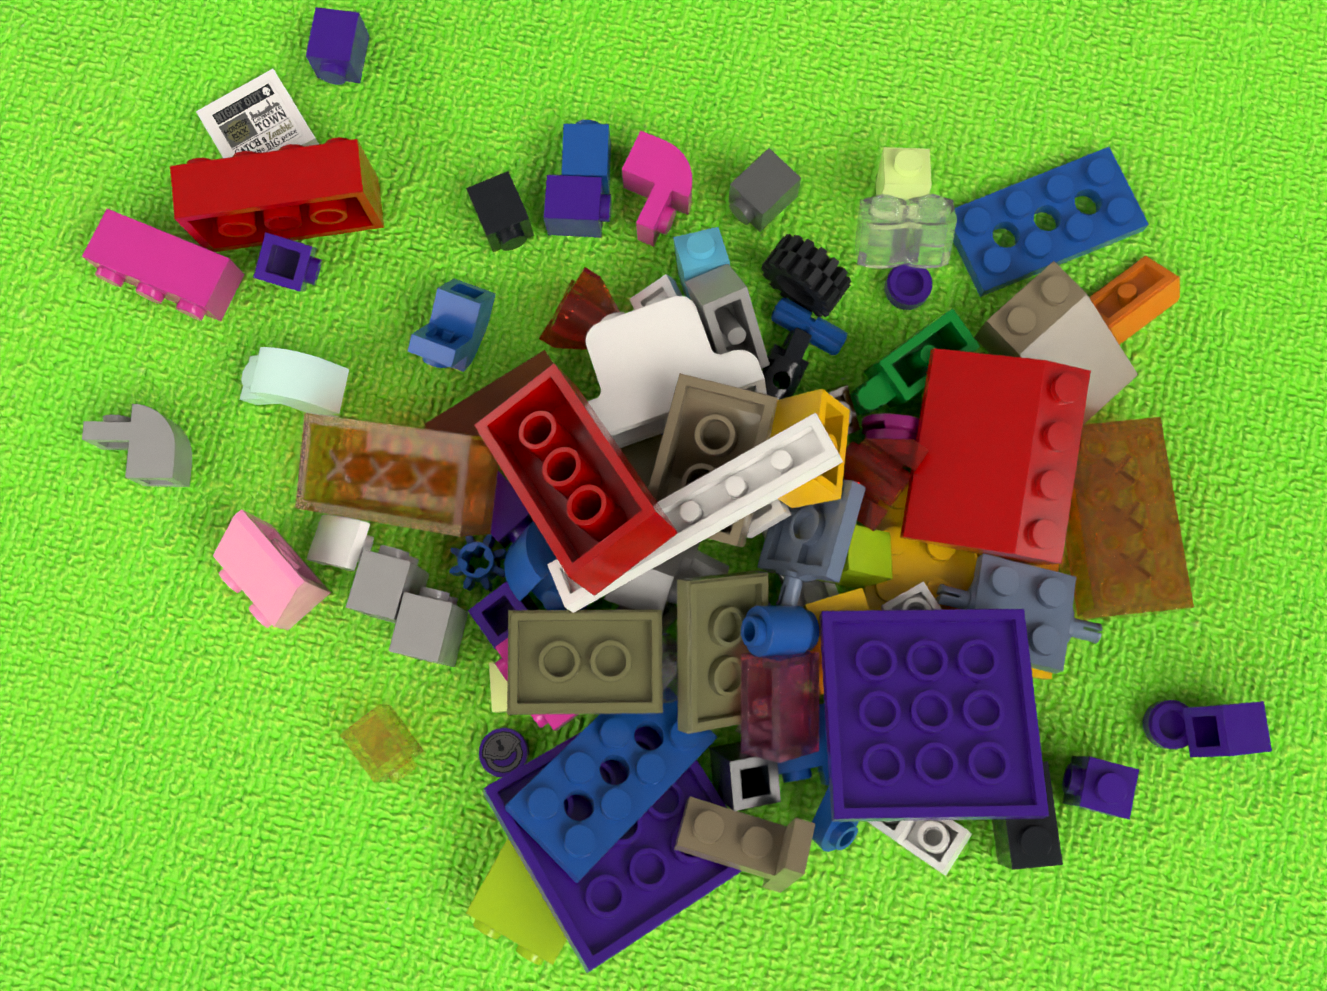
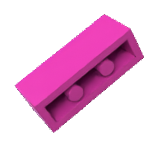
[82,209,245,321]

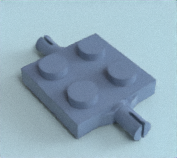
[757,480,866,605]
[935,553,1102,674]

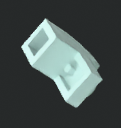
[240,347,349,415]

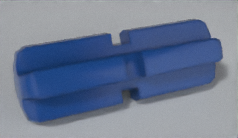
[771,298,847,356]

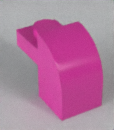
[622,130,692,247]

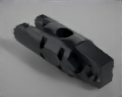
[761,327,812,400]

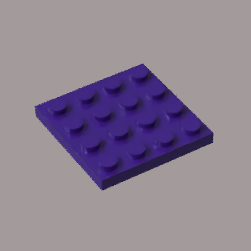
[819,609,1049,822]
[483,727,742,973]

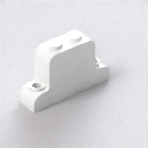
[586,296,767,448]

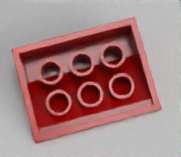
[900,348,1091,565]

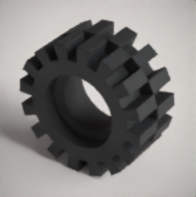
[761,234,851,317]

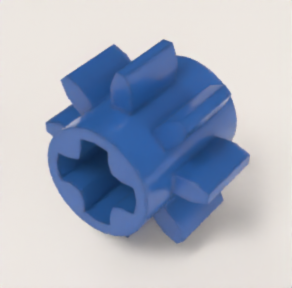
[449,533,507,592]

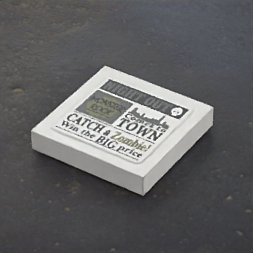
[196,69,319,158]

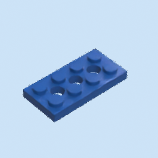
[943,147,1149,297]
[505,683,717,883]

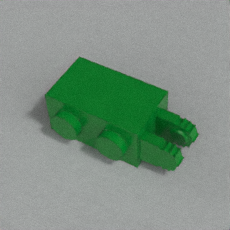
[850,308,980,416]

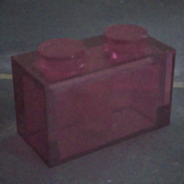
[741,650,819,763]

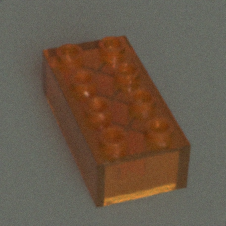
[295,413,498,537]
[1065,417,1194,621]

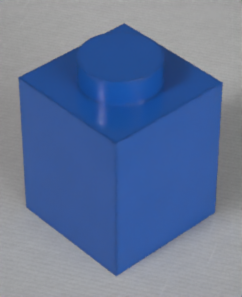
[562,120,611,194]

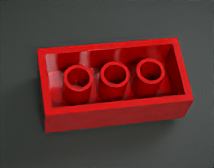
[170,137,384,252]
[474,363,678,596]

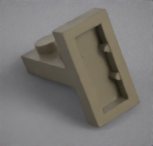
[674,796,815,893]

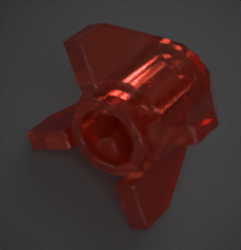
[539,267,620,350]
[843,438,930,531]

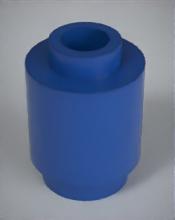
[741,605,819,657]

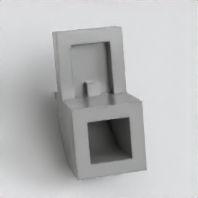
[82,404,192,487]

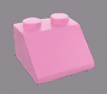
[213,509,331,630]

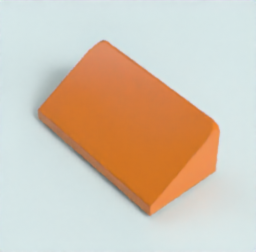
[1089,256,1180,345]

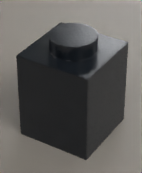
[466,171,534,252]
[709,739,781,811]

